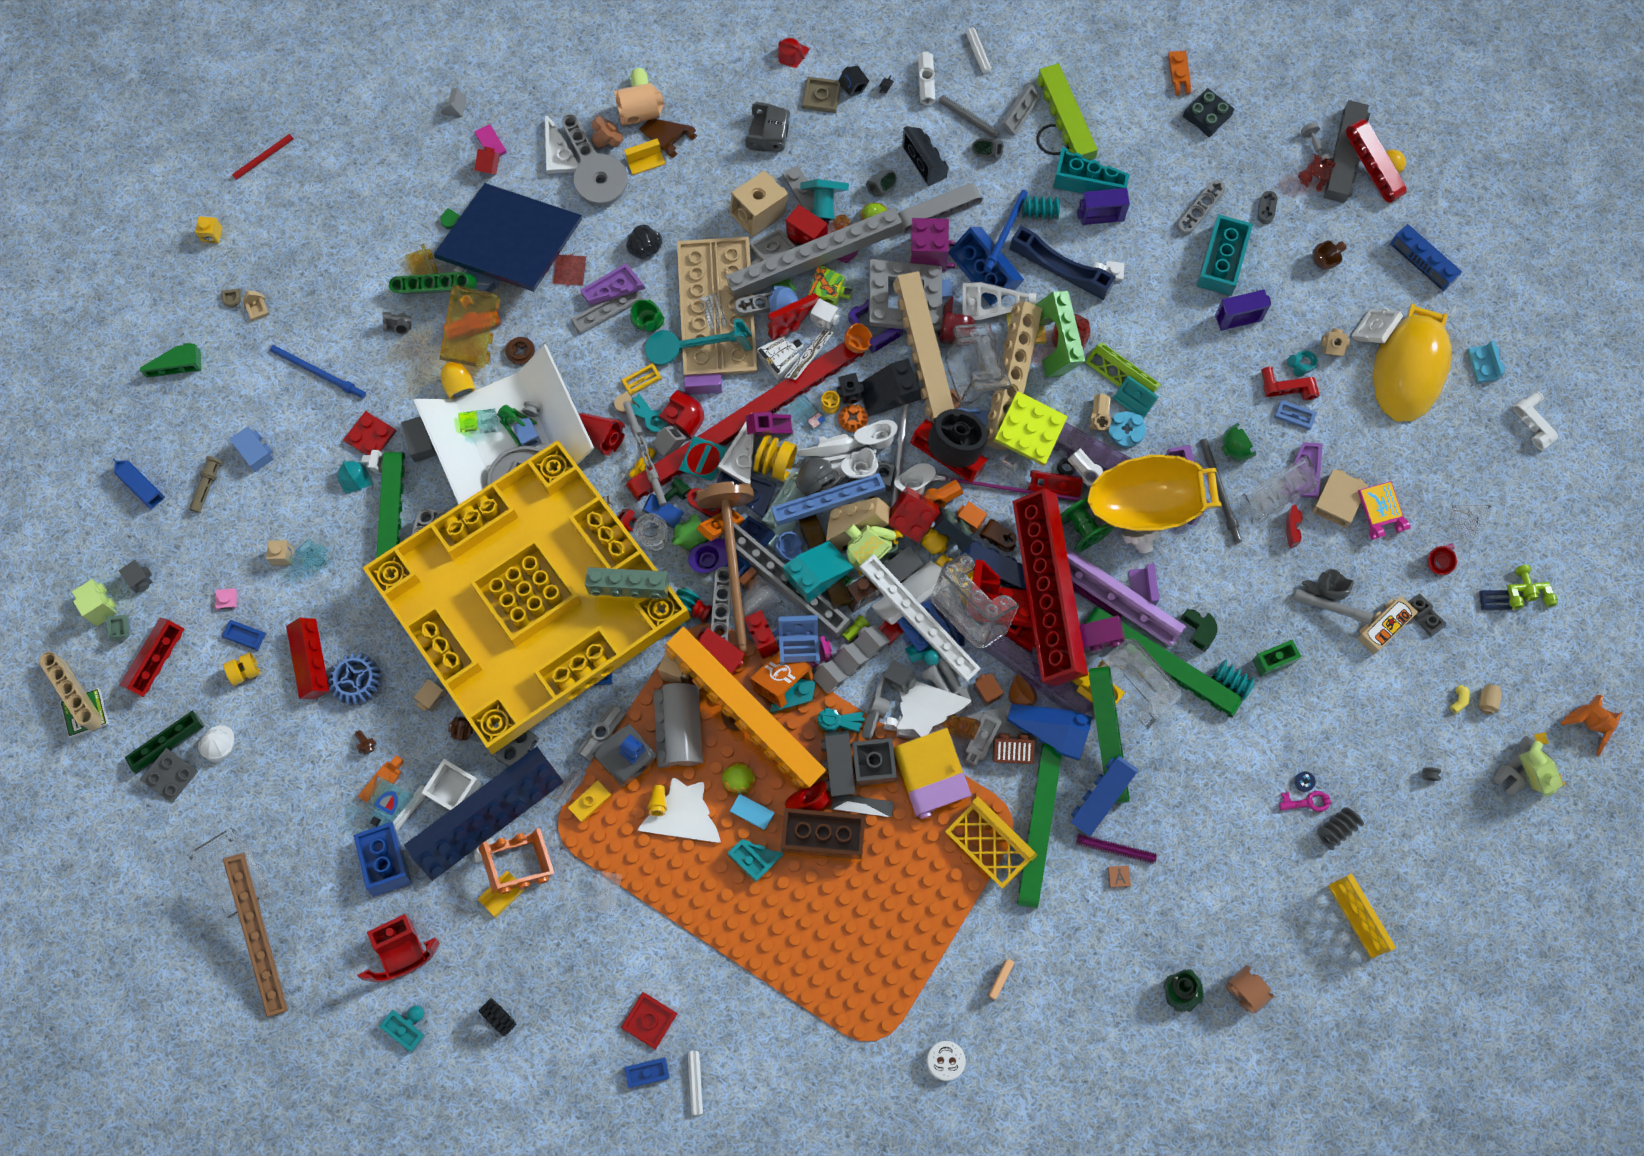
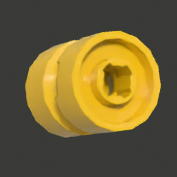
[223,652,261,686]

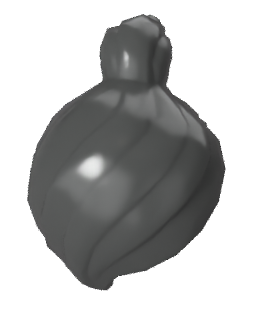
[1302,569,1354,601]

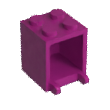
[910,218,955,272]

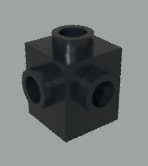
[836,373,864,404]

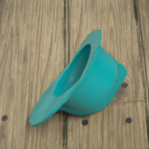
[337,460,374,494]

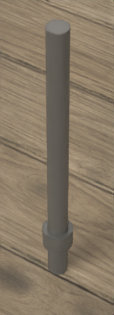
[1200,438,1242,543]

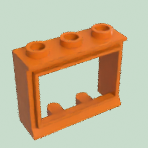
[478,828,554,895]

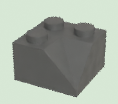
[852,738,897,786]

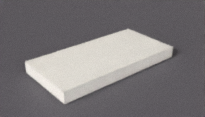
[871,561,952,625]

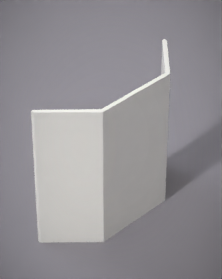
[414,344,594,504]

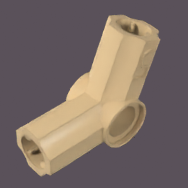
[1089,393,1111,432]

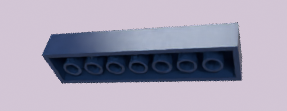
[404,746,564,881]

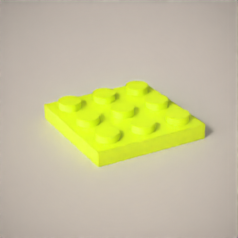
[993,391,1068,466]

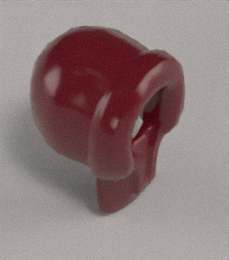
[938,297,975,345]

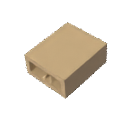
[1312,468,1368,528]

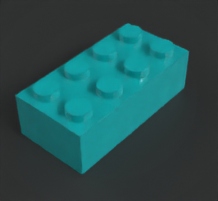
[1196,214,1253,296]

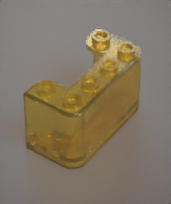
[439,284,500,368]

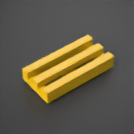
[621,363,662,396]

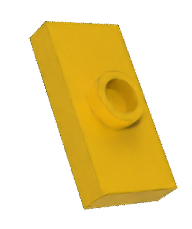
[568,780,612,823]

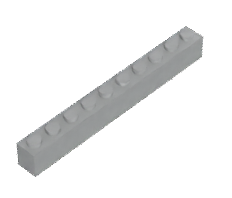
[726,207,902,300]

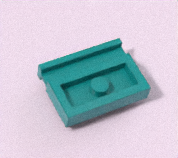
[1112,376,1159,419]

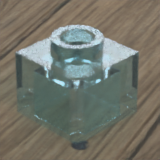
[476,408,499,434]

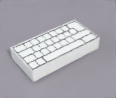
[699,293,727,330]

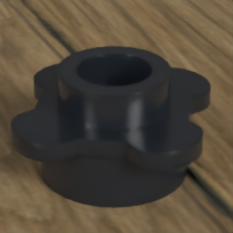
[879,75,894,93]

